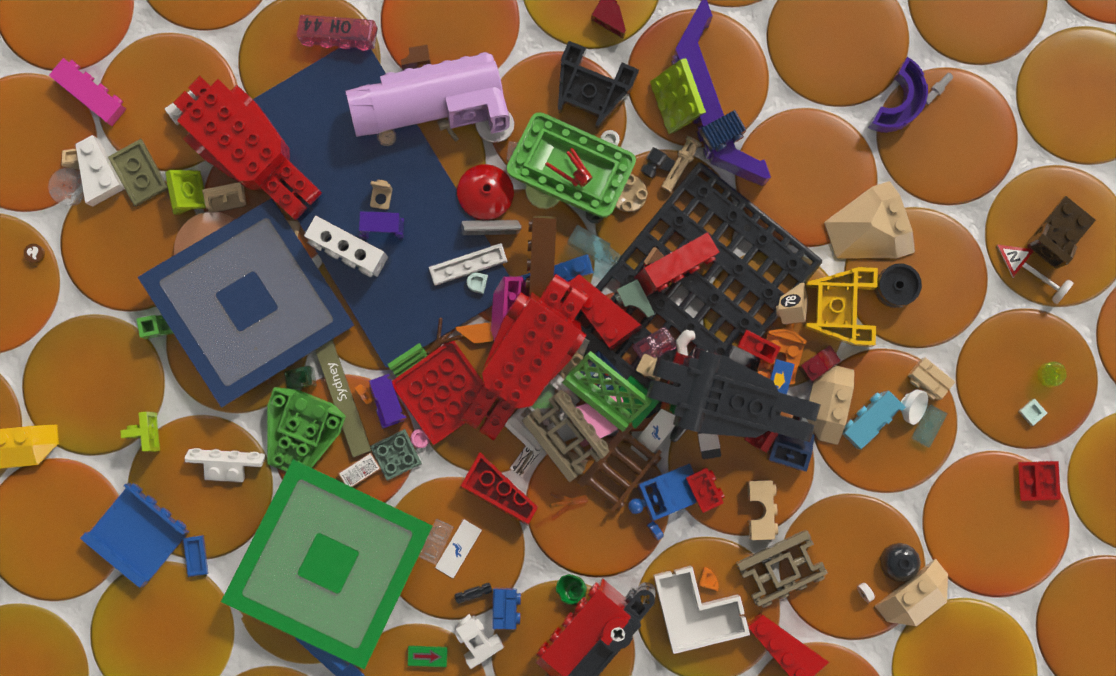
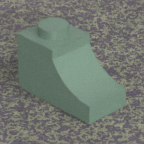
[615,279,654,319]

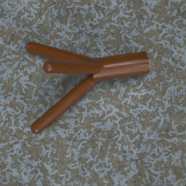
[427,318,463,354]

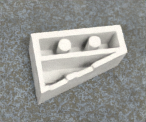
[76,135,125,207]

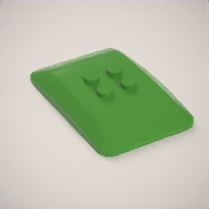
[507,112,636,218]

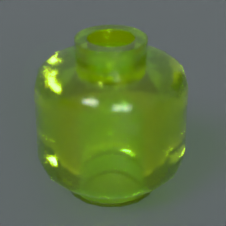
[1037,361,1067,387]

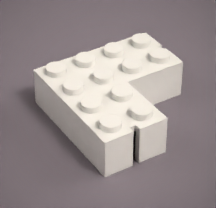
[653,566,750,654]

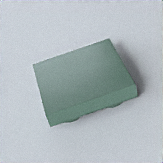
[370,429,422,481]

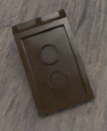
[1026,196,1096,269]

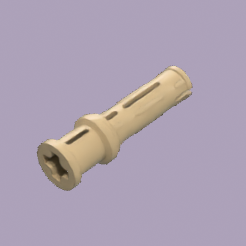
[661,136,702,193]

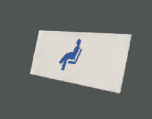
[630,409,675,461]
[435,520,482,578]

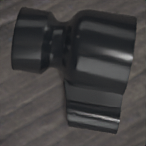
[640,147,675,179]

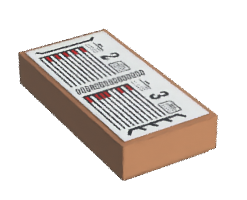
[338,453,381,487]

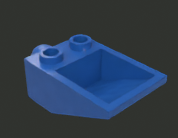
[628,464,697,521]

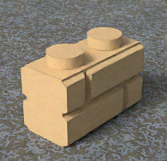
[908,357,955,400]

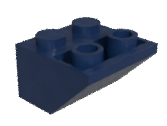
[766,434,815,472]

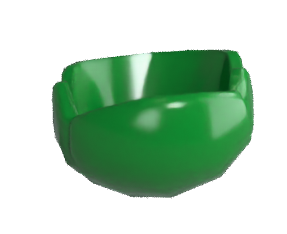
[556,574,587,605]

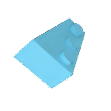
[842,391,906,449]

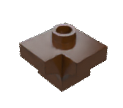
[401,45,431,71]

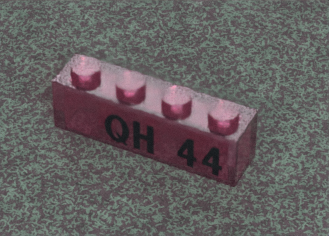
[297,15,378,50]

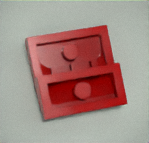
[1018,461,1061,501]

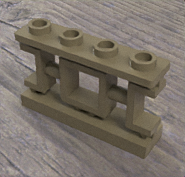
[521,389,609,482]
[736,530,828,608]

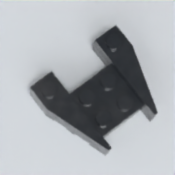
[558,41,639,129]

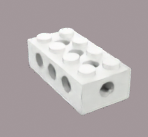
[304,216,388,277]

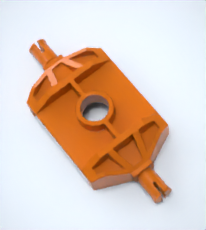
[757,323,807,385]

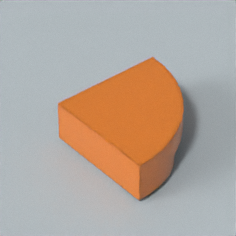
[355,384,373,405]
[699,567,719,591]

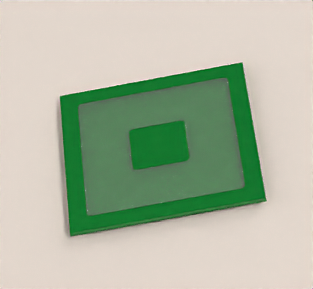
[221,459,433,670]

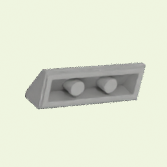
[461,220,521,235]

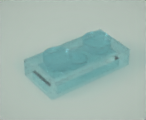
[911,404,948,448]

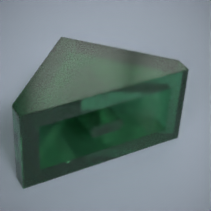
[284,366,317,389]

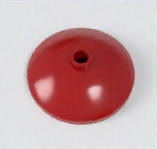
[457,164,514,220]

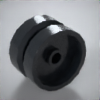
[874,263,922,308]

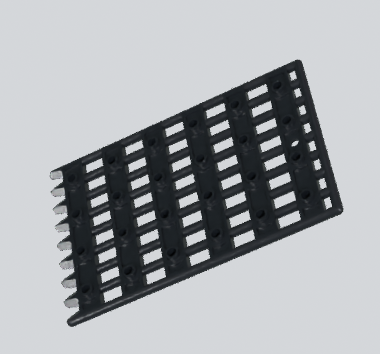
[575,162,822,442]

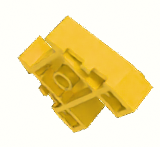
[804,267,878,347]

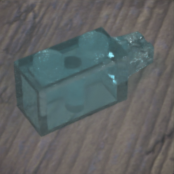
[567,225,621,266]

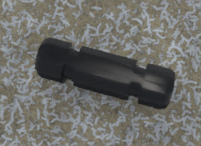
[454,583,492,604]

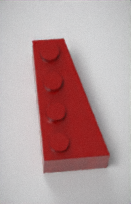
[634,232,719,297]
[567,274,642,351]
[461,452,538,526]
[747,613,830,676]

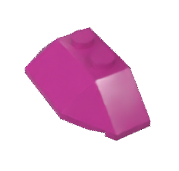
[491,277,529,340]

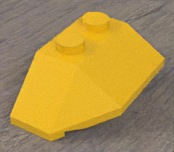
[0,425,59,469]

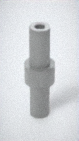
[926,73,954,105]

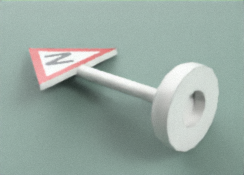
[997,245,1074,304]

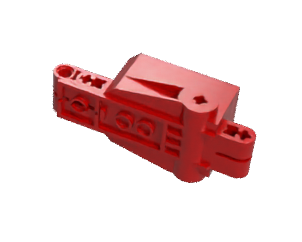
[173,75,322,221]
[461,274,589,441]

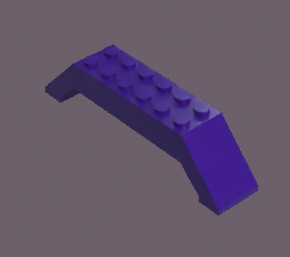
[671,0,771,186]

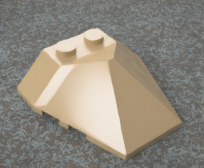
[824,181,915,259]

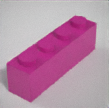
[49,58,126,126]

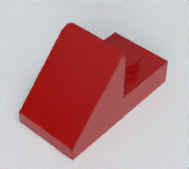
[737,330,781,364]

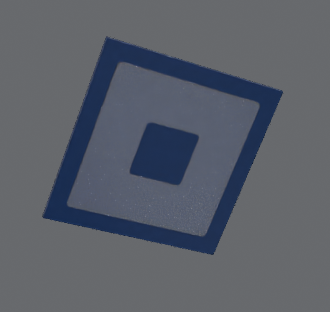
[138,198,355,408]

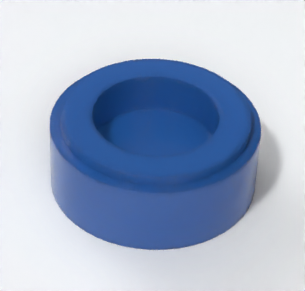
[647,521,664,541]

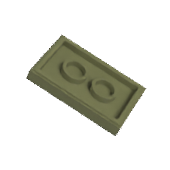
[108,139,168,207]

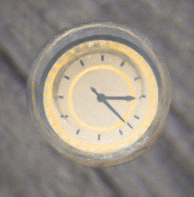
[377,129,396,146]

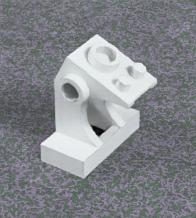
[455,614,504,669]

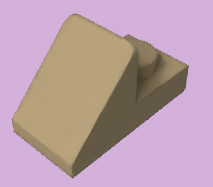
[636,354,661,381]

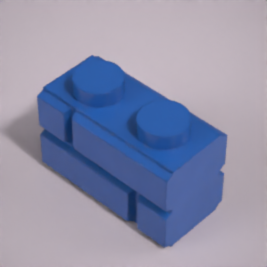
[492,588,521,629]

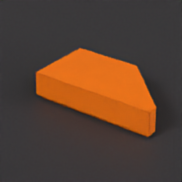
[456,322,494,344]

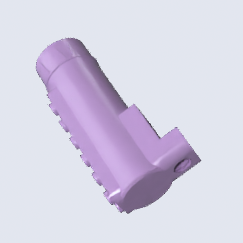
[346,52,510,137]

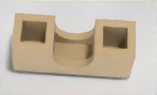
[747,480,778,540]

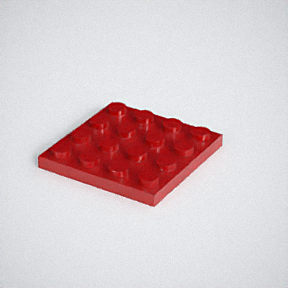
[392,341,497,445]

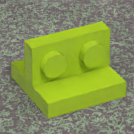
[165,170,206,215]
[120,412,160,452]

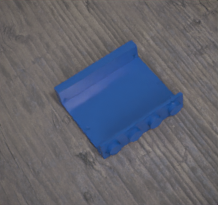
[80,483,189,588]

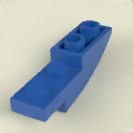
[519,255,594,282]

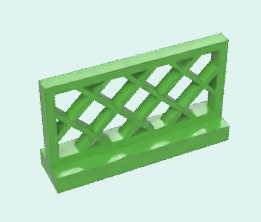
[562,351,652,432]

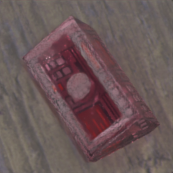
[632,326,677,360]

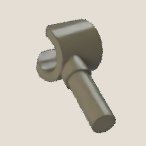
[437,118,459,142]

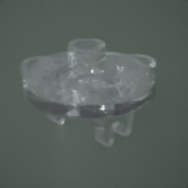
[48,168,84,206]

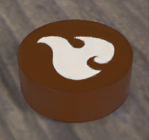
[24,244,45,263]

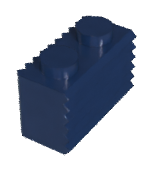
[700,110,746,152]

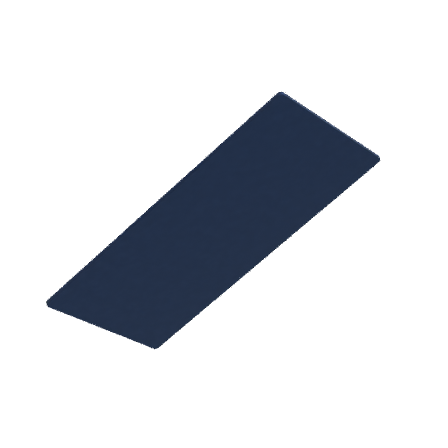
[253,36,510,368]

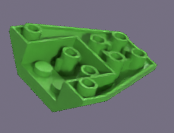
[267,387,346,472]

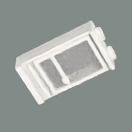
[505,374,580,451]

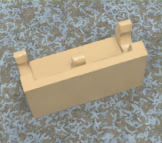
[202,182,247,212]

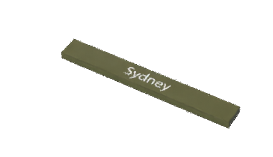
[315,339,372,457]

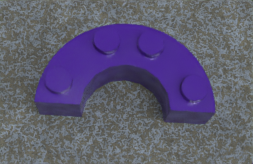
[868,57,928,132]

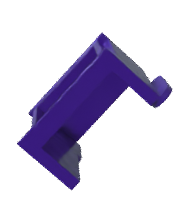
[359,211,404,240]
[369,374,407,429]

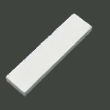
[429,243,507,286]

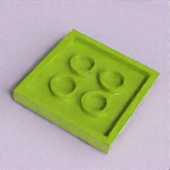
[650,59,706,134]

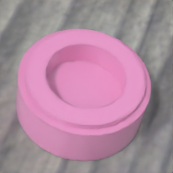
[411,429,430,448]

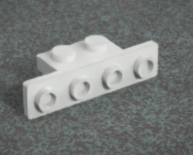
[185,448,265,482]

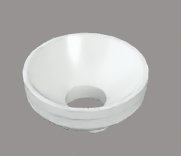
[901,390,928,425]

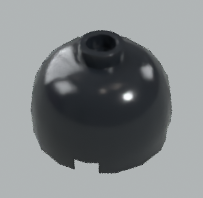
[880,543,921,582]

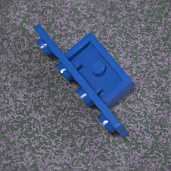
[295,637,365,676]

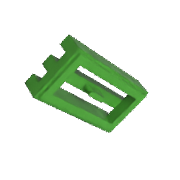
[388,343,428,377]

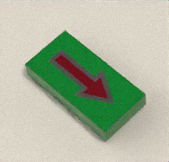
[408,645,448,667]

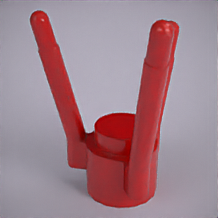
[545,148,593,188]

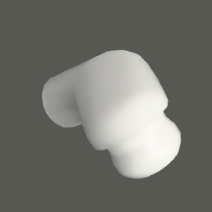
[676,330,695,355]

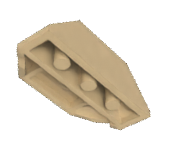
[807,366,854,445]
[875,559,948,626]

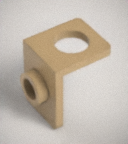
[370,180,392,210]

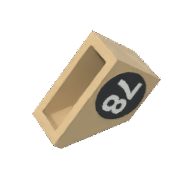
[776,283,808,324]

